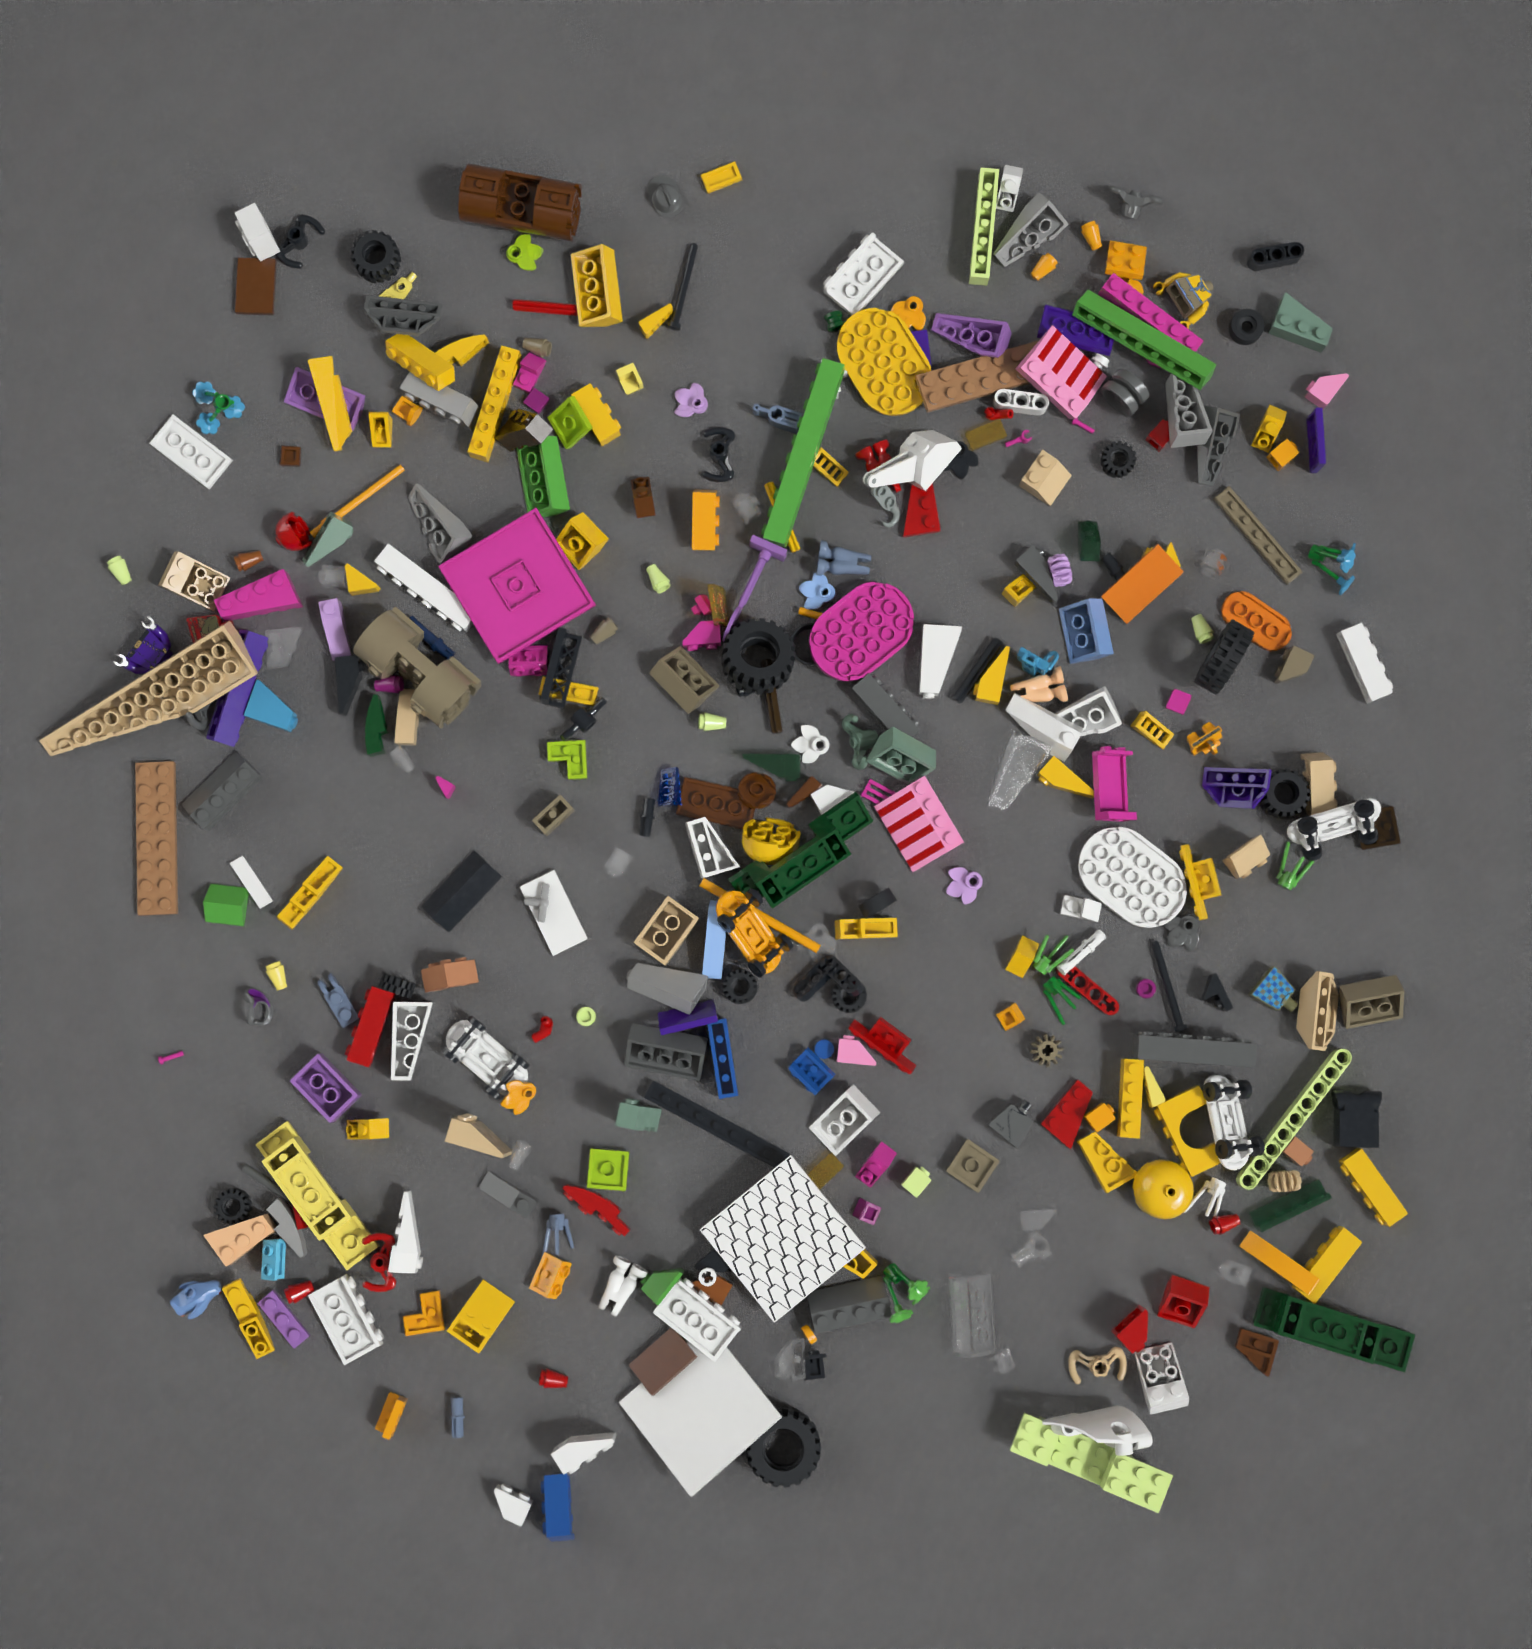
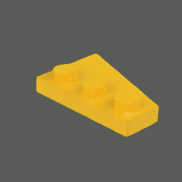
[1077,1132,1137,1193]

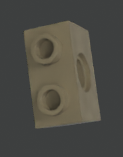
[532,795,575,836]

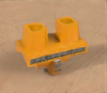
[1187,722,1222,756]

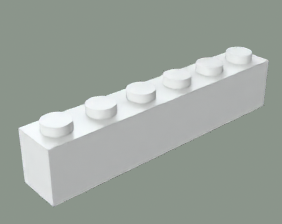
[374,544,473,632]

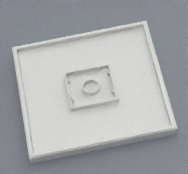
[619,1341,782,1497]

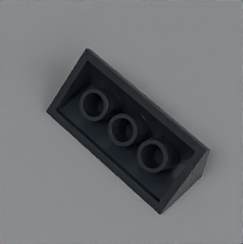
[422,851,502,932]

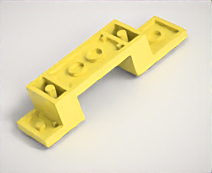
[255,1121,379,1270]

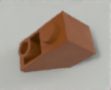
[691,1274,733,1305]

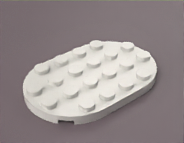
[1078,827,1187,928]

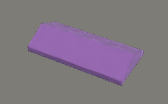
[284,367,366,431]

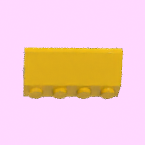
[571,244,623,327]

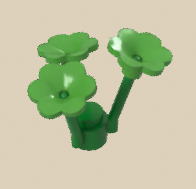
[883,1263,931,1323]

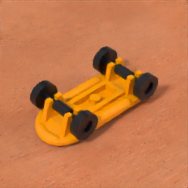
[716,888,794,978]

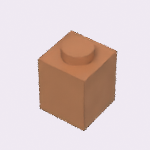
[1282,1136,1314,1167]

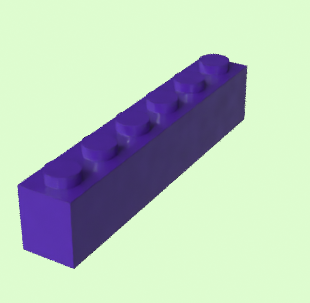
[206,629,268,747]

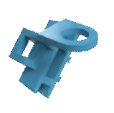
[1017,647,1059,676]

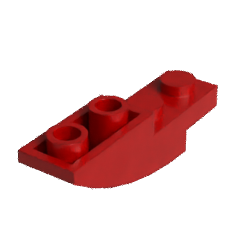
[562,1184,631,1237]

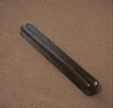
[760,659,782,734]

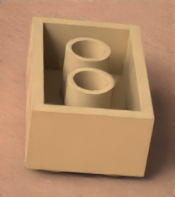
[633,896,700,966]

